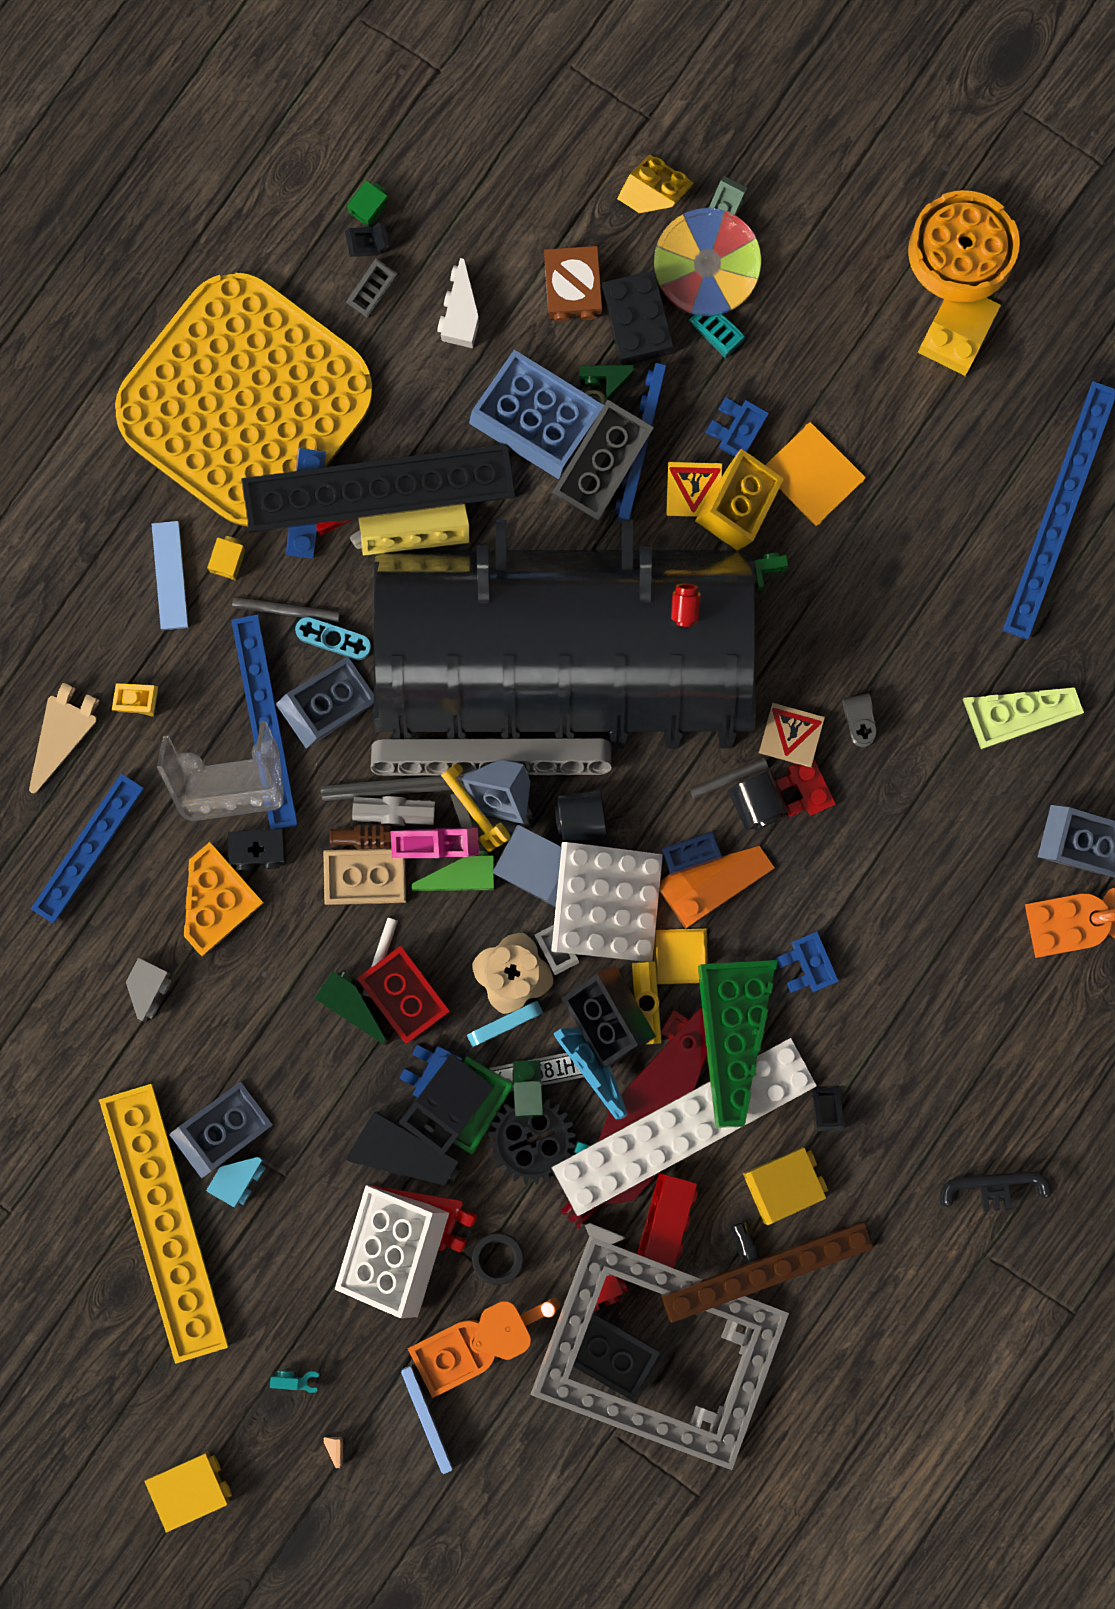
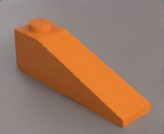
[659,846,775,929]

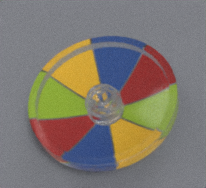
[654,208,761,316]

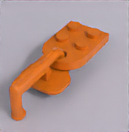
[1025,888,1115,958]
[408,1298,561,1398]

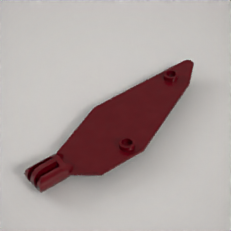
[560,1007,707,1229]

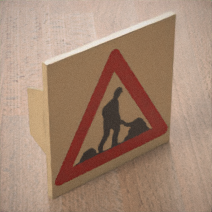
[759,703,824,768]

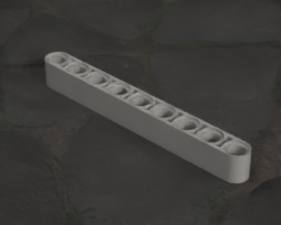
[371,739,612,776]

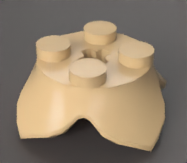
[472,933,553,1014]

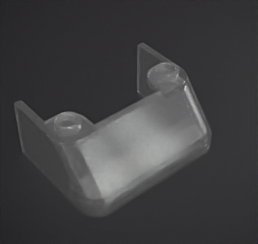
[157,721,284,821]

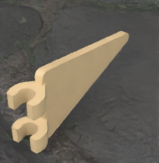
[29,683,100,793]

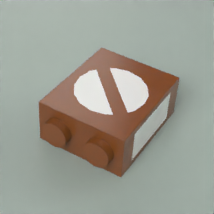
[544,246,602,322]

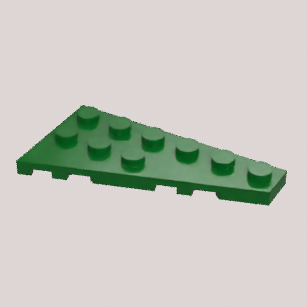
[698,960,778,1128]

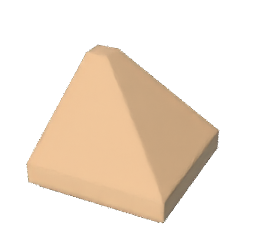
[324,1437,343,1468]

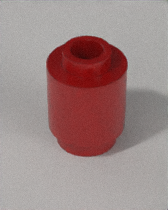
[671,584,701,627]

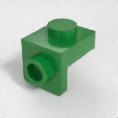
[754,553,788,591]

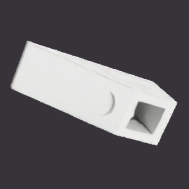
[437,258,479,348]

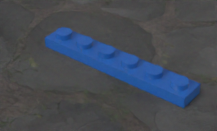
[614,363,666,523]
[31,774,144,924]

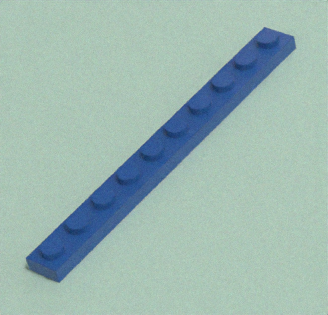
[1002,381,1115,640]

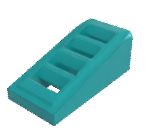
[688,314,745,358]

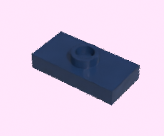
[662,832,722,876]

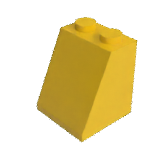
[743,1147,828,1225]

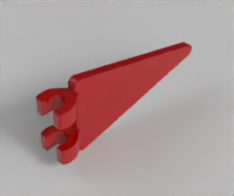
[364,1185,478,1252]

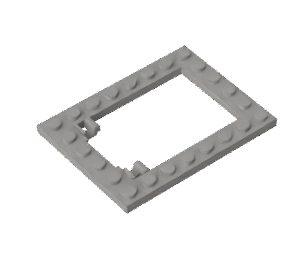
[530,1236,789,1470]

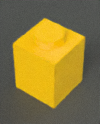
[207,536,246,580]

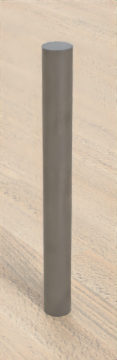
[232,597,340,623]

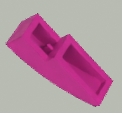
[391,828,479,858]

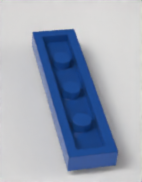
[285,448,326,559]

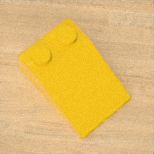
[918,298,1001,376]
[695,449,784,551]

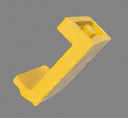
[145,1451,232,1533]

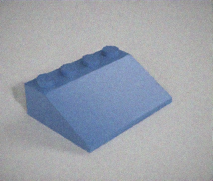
[469,350,604,479]

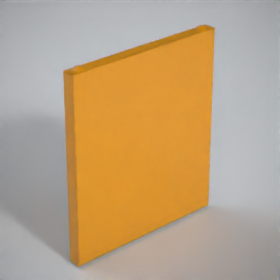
[765,422,866,526]

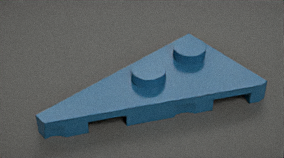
[554,1028,628,1120]

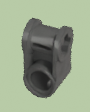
[842,693,876,747]

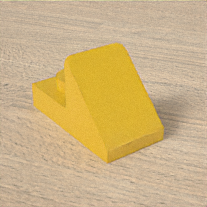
[112,684,158,717]

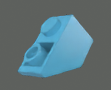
[206,1157,265,1208]

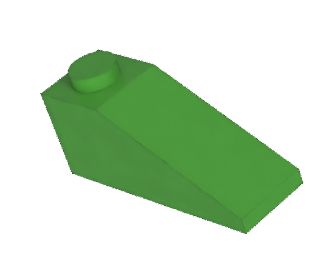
[412,851,494,891]

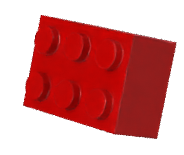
[357,946,450,1044]

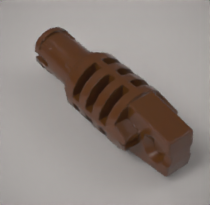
[330,824,391,849]

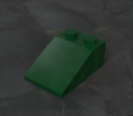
[314,970,389,1045]

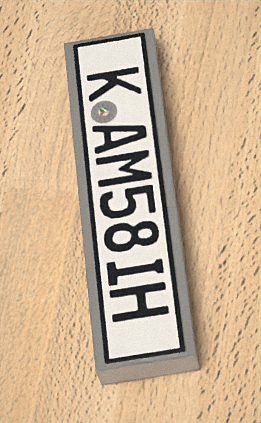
[489,1053,584,1092]

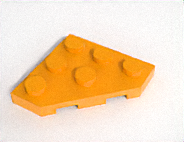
[184,842,263,957]

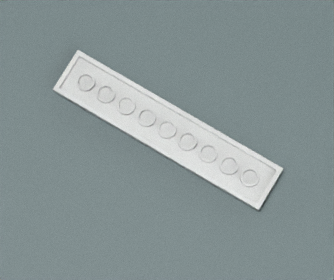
[551,1038,817,1216]

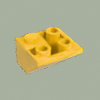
[617,154,694,213]

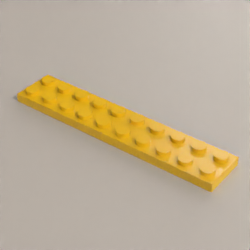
[99,1084,229,1364]

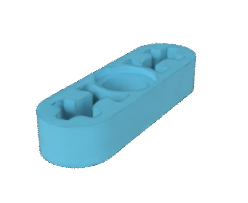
[295,617,371,660]
[467,1001,543,1047]

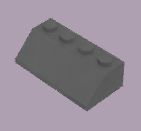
[552,400,654,520]

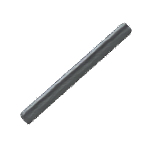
[321,775,466,801]

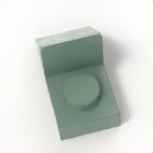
[708,176,747,232]

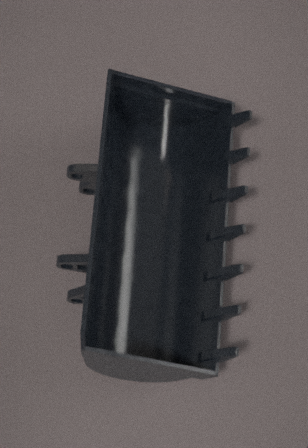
[374,519,756,749]

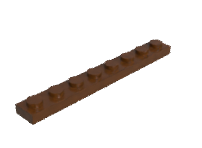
[661,1222,873,1323]

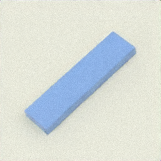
[152,521,189,630]
[401,1365,453,1474]

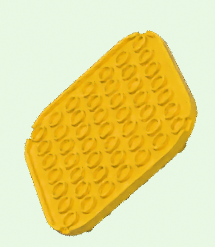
[115,273,372,526]

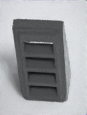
[346,258,400,318]

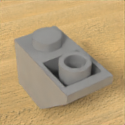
[126,958,171,1022]

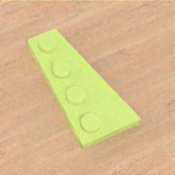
[963,688,1084,749]

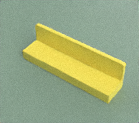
[358,504,469,555]

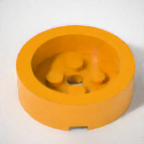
[908,190,1020,302]

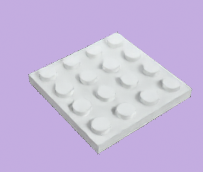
[552,842,663,962]

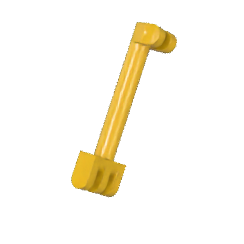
[441,763,511,852]

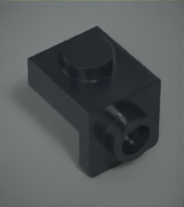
[345,222,390,257]

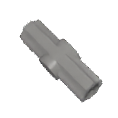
[352,796,435,826]

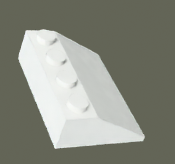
[335,1186,449,1318]

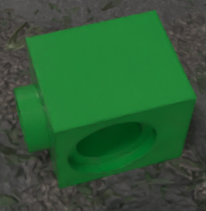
[347,181,388,227]

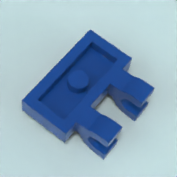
[705,397,769,457]
[776,932,839,993]
[399,1045,461,1097]

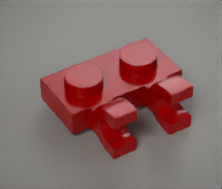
[777,759,835,818]

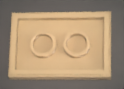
[324,849,406,905]

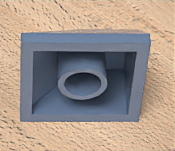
[462,760,531,824]

